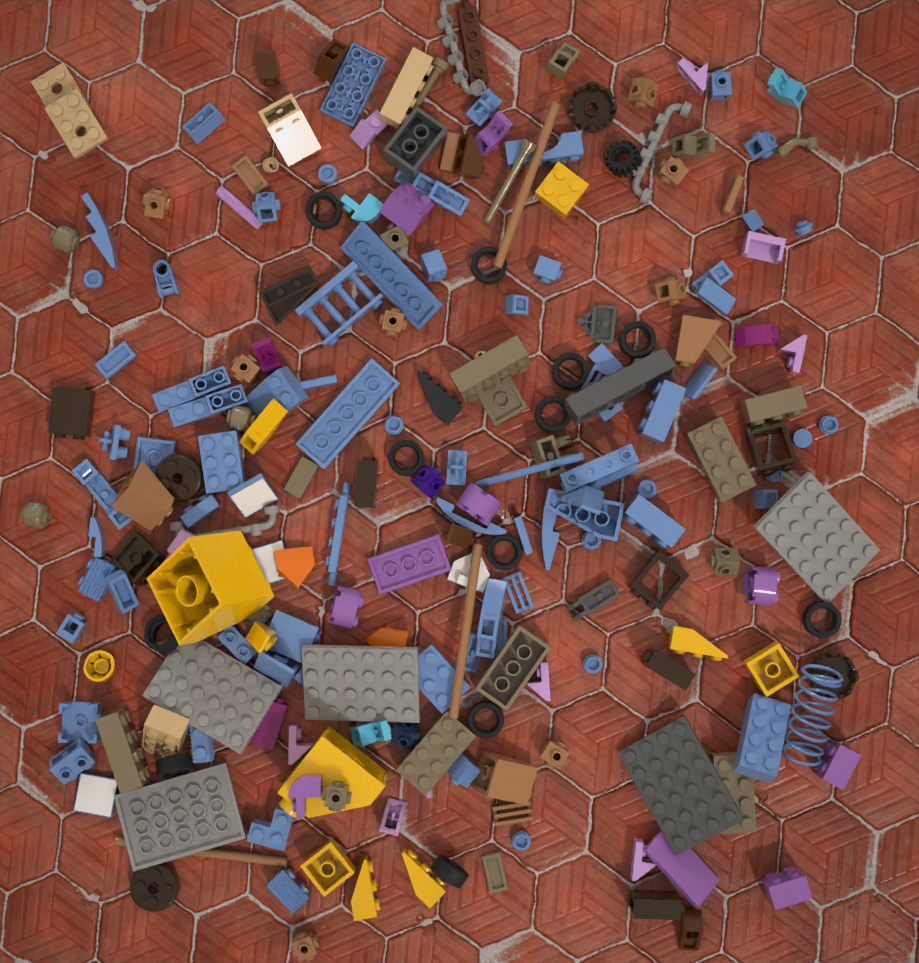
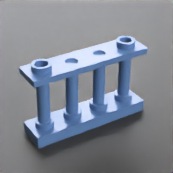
[295,261,384,347]
[559,444,639,493]

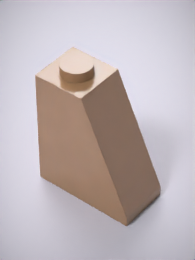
[674,315,721,368]

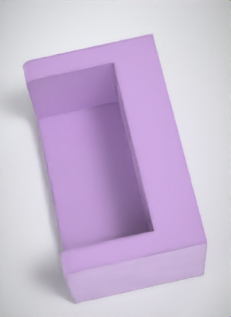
[741,231,786,264]

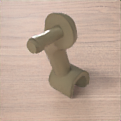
[773,137,818,157]

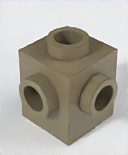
[380,223,412,251]
[710,548,740,575]
[322,781,352,812]

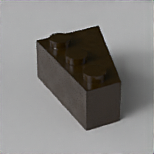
[259,266,319,327]

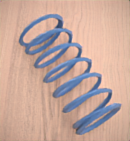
[782,664,844,767]

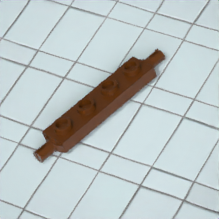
[457,0,489,98]

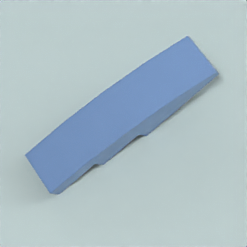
[393,170,470,217]
[81,193,119,271]
[541,490,560,570]

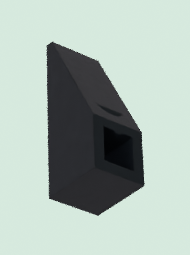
[417,370,463,426]

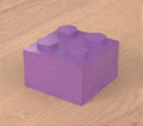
[379,181,435,235]
[814,739,861,790]
[761,866,813,910]

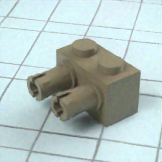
[529,433,578,479]

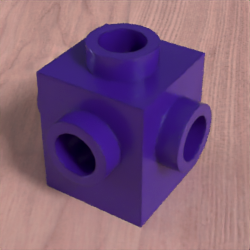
[411,464,446,499]

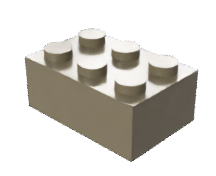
[738,385,807,427]

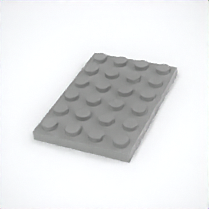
[753,471,880,603]
[142,640,283,755]
[302,645,420,723]
[114,763,247,872]

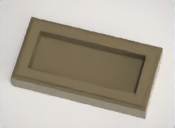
[283,456,319,499]
[481,851,509,894]

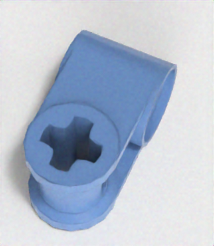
[153,260,180,299]

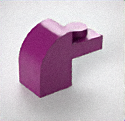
[735,324,779,348]
[252,337,283,378]

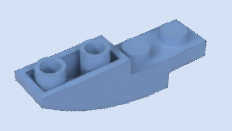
[152,366,231,413]
[168,384,248,428]
[475,578,508,659]

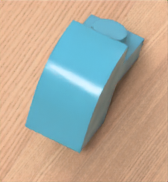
[767,67,807,108]
[340,193,384,224]
[349,720,392,746]

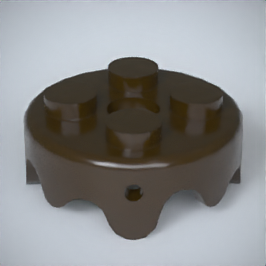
[568,82,617,133]
[155,452,204,502]
[807,652,859,701]
[130,862,181,912]

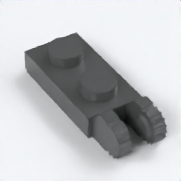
[566,578,621,621]

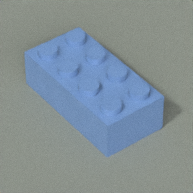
[733,693,791,783]

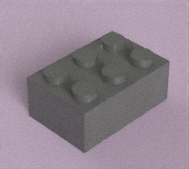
[382,106,448,180]

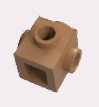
[627,78,659,109]
[657,156,689,189]
[142,187,172,219]
[655,277,687,306]
[379,308,408,337]
[231,354,262,384]
[539,739,571,770]
[291,930,320,962]

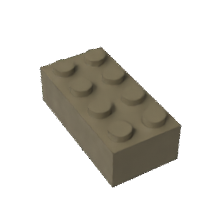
[449,335,531,403]
[684,416,756,503]
[475,624,551,711]
[95,707,151,794]
[396,710,476,796]
[710,752,757,834]

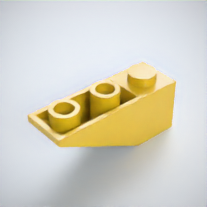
[239,398,288,455]
[245,620,278,654]
[668,625,728,661]
[402,848,446,908]
[351,855,381,921]

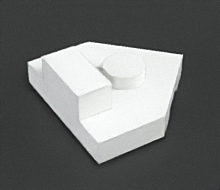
[447,553,490,592]

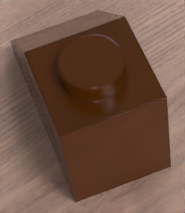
[313,39,350,82]
[255,50,280,87]
[452,134,484,180]
[446,523,476,549]
[679,908,703,951]

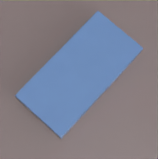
[319,43,387,128]

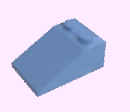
[246,366,309,417]
[254,650,300,687]

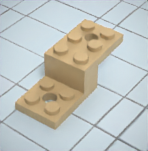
[31,62,109,159]

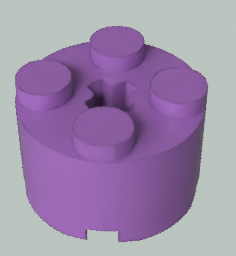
[455,483,502,526]
[742,565,780,606]
[328,585,364,628]

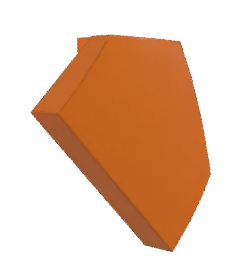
[273,546,315,589]
[366,626,410,647]

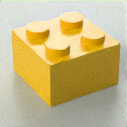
[534,161,589,219]
[742,642,800,697]
[300,837,356,897]

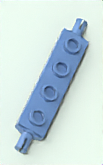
[325,482,352,586]

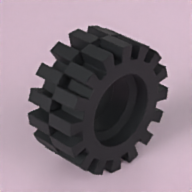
[604,140,642,178]

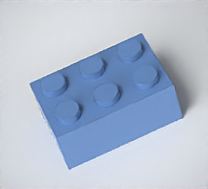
[637,380,686,444]
[198,431,246,494]
[623,494,686,548]
[419,643,471,713]

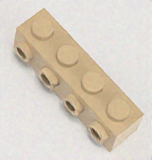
[377,47,434,130]

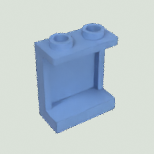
[269,609,321,663]

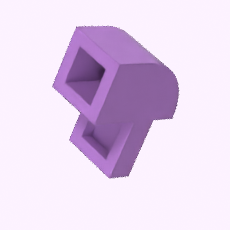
[474,111,513,157]
[288,774,322,818]

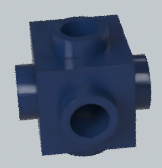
[390,722,421,750]

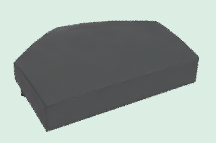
[577,305,618,345]

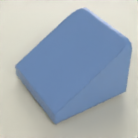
[743,209,764,232]
[505,294,529,315]
[754,489,778,509]

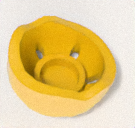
[83,650,115,682]

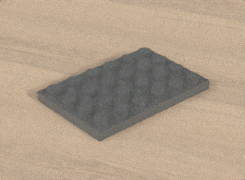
[618,715,745,856]

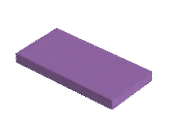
[367,534,452,595]
[643,829,719,908]

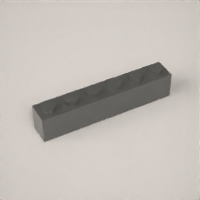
[564,348,677,426]

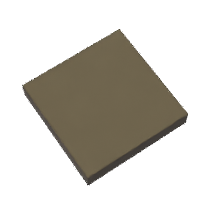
[478,379,528,427]

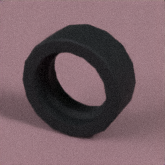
[305,191,342,230]
[471,246,507,285]
[619,321,656,358]
[552,352,589,390]
[535,396,571,432]
[388,440,425,476]
[486,534,523,571]
[803,601,841,638]
[144,614,179,653]
[468,701,504,738]
[155,753,194,780]
[431,854,469,888]

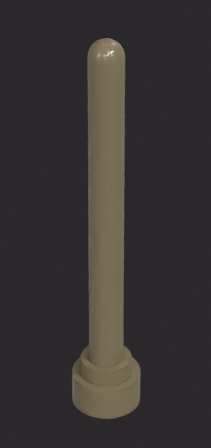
[393,57,449,136]
[484,138,537,224]

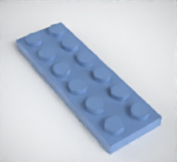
[340,221,443,330]
[296,358,400,470]

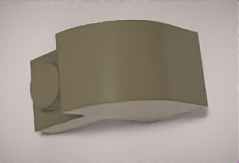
[546,41,581,81]
[672,132,715,159]

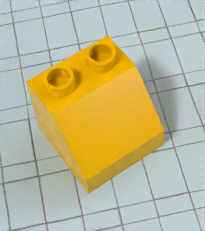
[146,530,274,646]
[278,726,389,818]

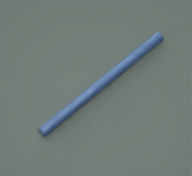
[476,452,584,487]

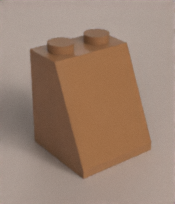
[111,461,174,531]
[471,749,538,805]

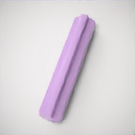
[216,186,263,229]

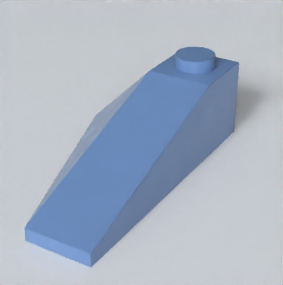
[559,483,604,515]
[545,488,625,541]

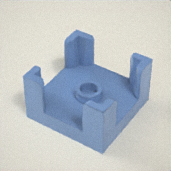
[58,701,103,743]

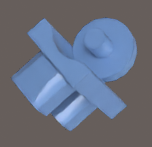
[466,88,503,127]
[97,425,131,460]
[446,450,467,486]

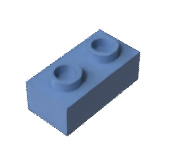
[180,494,222,528]
[104,569,140,614]
[217,625,257,665]

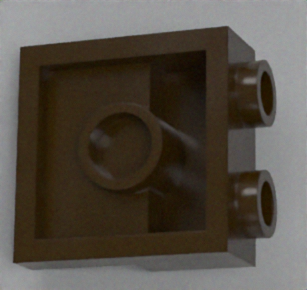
[110,531,166,587]

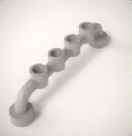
[437,0,486,97]
[632,101,693,204]
[169,504,280,536]

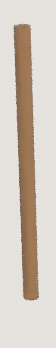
[493,102,561,269]
[448,544,483,719]
[114,836,288,867]

